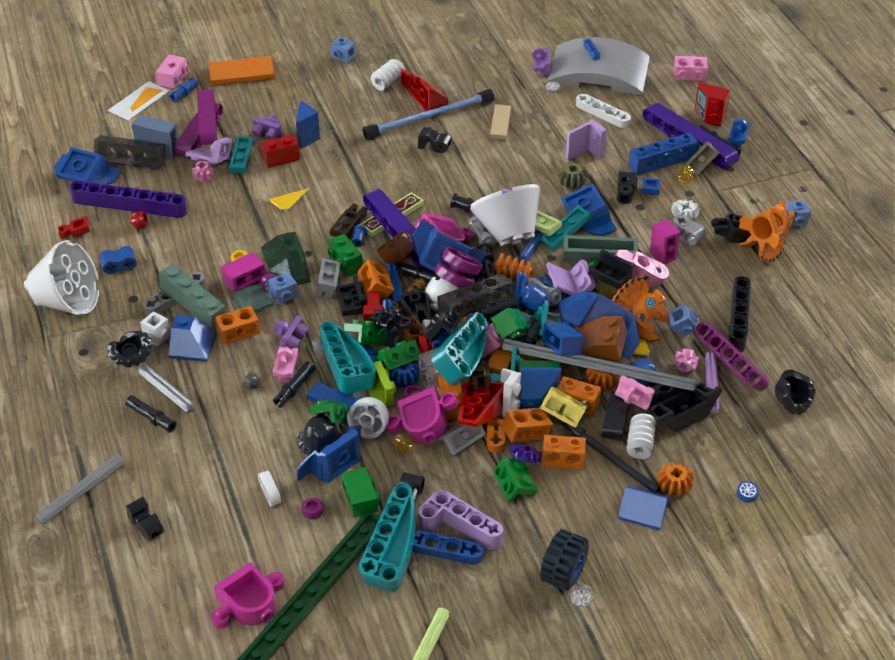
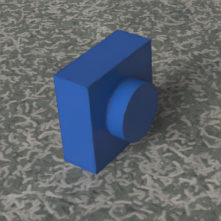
[642,177,660,195]

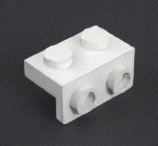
[501,368,521,417]

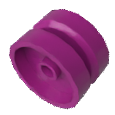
[434,247,483,290]

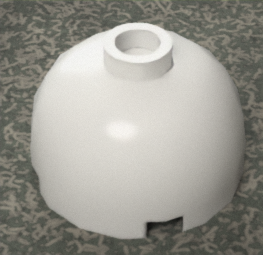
[425,277,464,313]
[347,397,389,439]

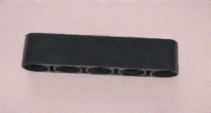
[728,276,751,352]

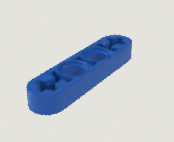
[412,530,483,564]

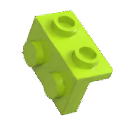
[367,361,396,406]

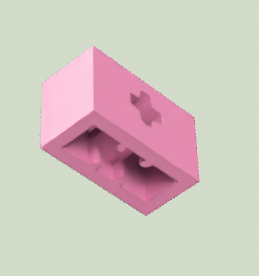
[155,55,189,88]

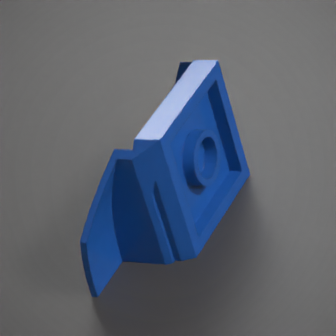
[54,147,122,184]
[561,184,617,236]
[413,220,486,271]
[563,294,640,360]
[296,425,362,483]

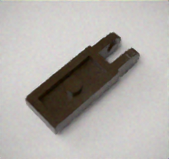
[330,204,368,238]
[470,357,491,390]

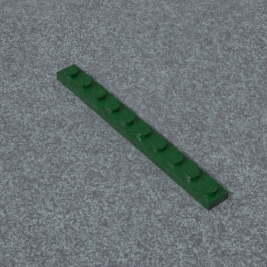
[237,511,380,660]

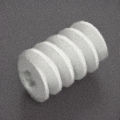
[371,59,405,91]
[627,414,656,459]

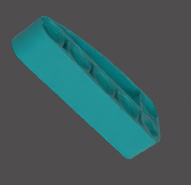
[431,313,487,386]
[320,321,376,393]
[359,483,416,592]

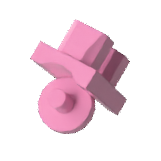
[273,347,299,382]
[615,376,655,410]

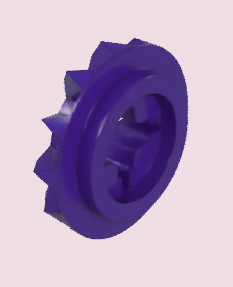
[510,443,543,463]

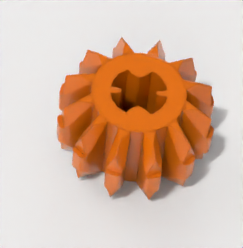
[586,368,619,391]
[658,461,694,498]

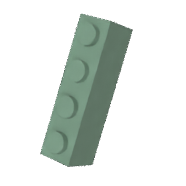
[563,235,638,263]
[159,263,225,329]

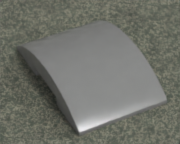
[547,37,650,95]

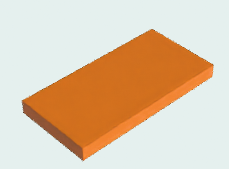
[208,56,275,85]

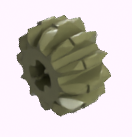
[558,162,588,189]

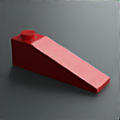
[400,69,448,112]
[458,380,504,427]

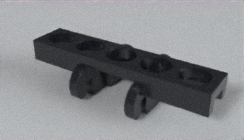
[369,306,414,331]

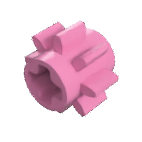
[192,161,214,182]
[673,348,699,373]

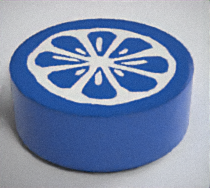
[736,481,759,503]

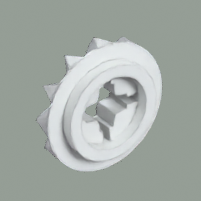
[671,199,700,220]

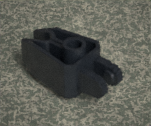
[710,213,752,243]
[401,285,430,325]

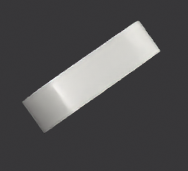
[258,470,281,507]

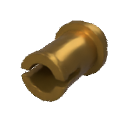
[406,278,427,294]

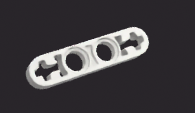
[576,94,631,128]

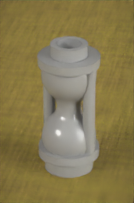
[468,216,497,250]
[526,277,561,306]

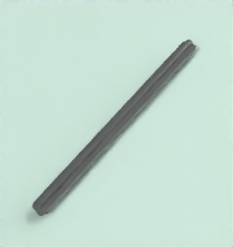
[502,339,697,391]

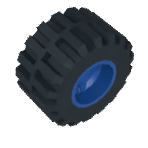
[541,529,589,591]

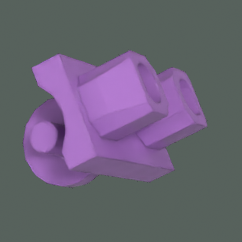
[532,47,551,76]
[252,114,284,140]
[274,315,309,349]

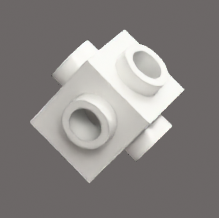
[140,311,171,346]

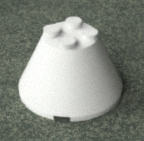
[470,184,540,247]
[24,240,99,315]

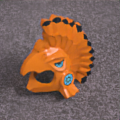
[738,201,797,262]
[612,275,670,341]

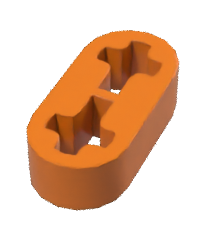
[487,417,505,453]

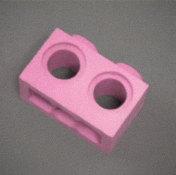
[673,56,708,81]

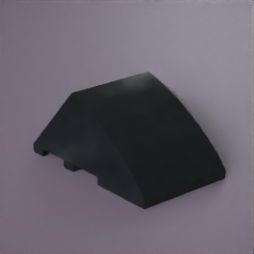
[643,373,722,432]

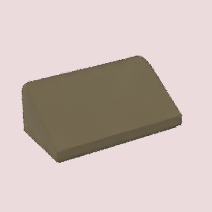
[683,141,720,177]

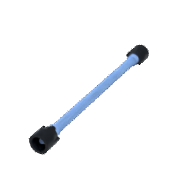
[362,89,494,140]

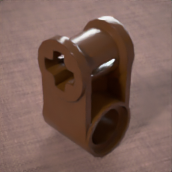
[396,314,424,349]

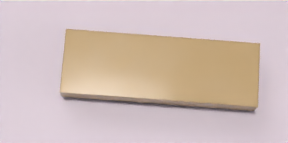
[490,104,511,140]

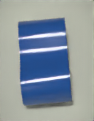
[99,246,137,274]

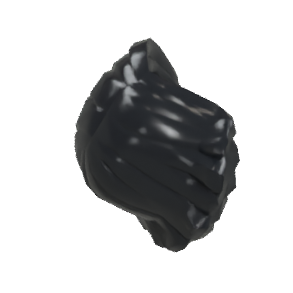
[107,331,152,368]
[774,369,816,415]
[297,414,342,456]

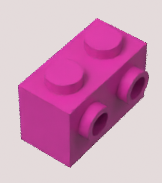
[649,220,680,264]
[221,252,266,292]

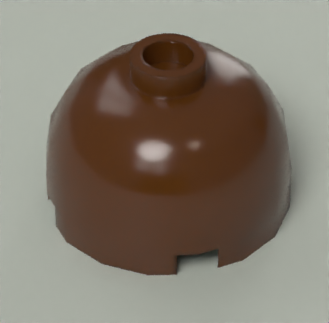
[377,230,414,265]

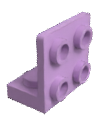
[566,120,607,160]
[186,137,232,164]
[546,259,597,296]

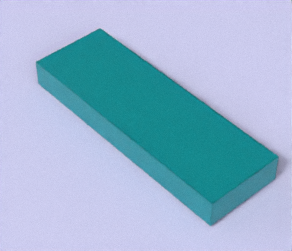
[229,136,254,173]
[540,205,591,252]

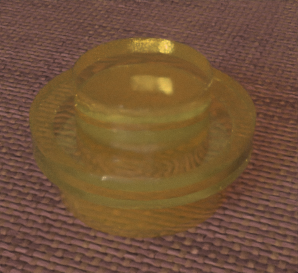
[394,433,412,453]

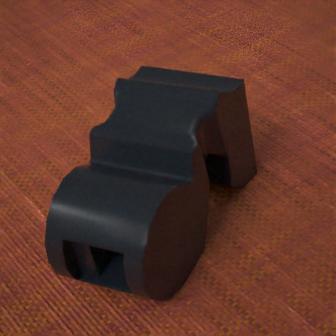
[418,127,452,153]
[616,171,638,204]
[126,497,164,541]

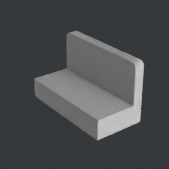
[436,423,486,455]

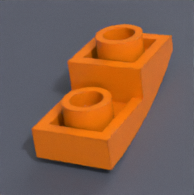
[488,342,512,374]

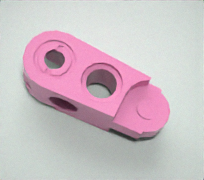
[615,250,669,288]

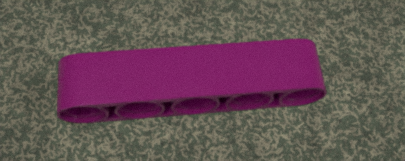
[197,89,218,145]
[175,103,223,157]
[695,321,769,391]

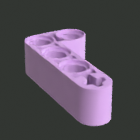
[419,490,503,550]

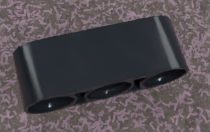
[601,390,630,441]

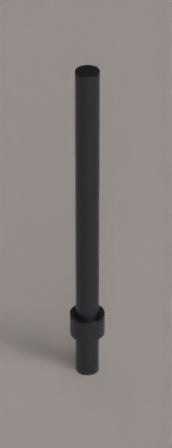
[561,421,660,493]

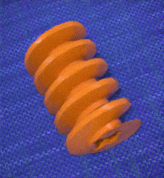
[494,253,535,281]

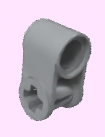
[673,215,707,246]

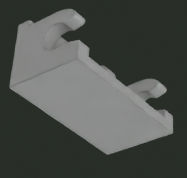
[315,258,340,299]

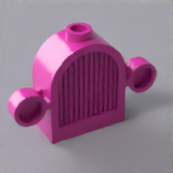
[415,212,474,243]
[386,386,458,443]
[211,562,285,629]

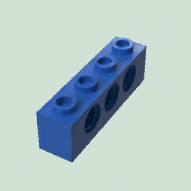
[629,133,698,175]

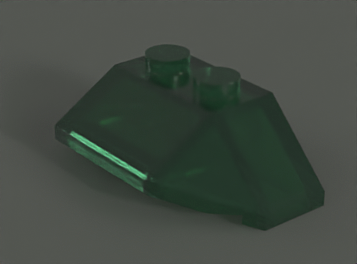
[261,231,311,285]

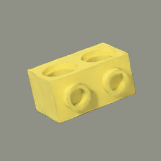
[540,386,587,428]

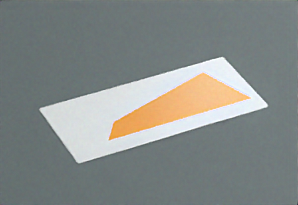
[108,81,169,120]

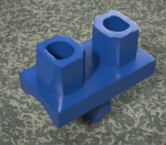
[728,119,750,149]

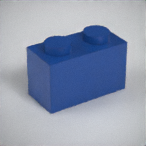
[541,322,584,356]

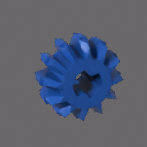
[388,361,420,388]

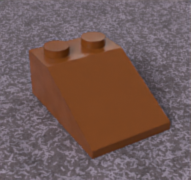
[573,316,627,361]

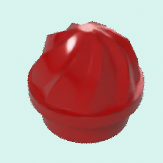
[130,211,148,228]

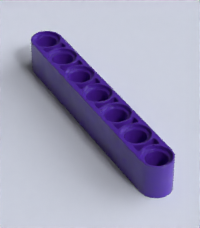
[642,103,739,169]
[69,181,187,218]
[363,189,435,273]

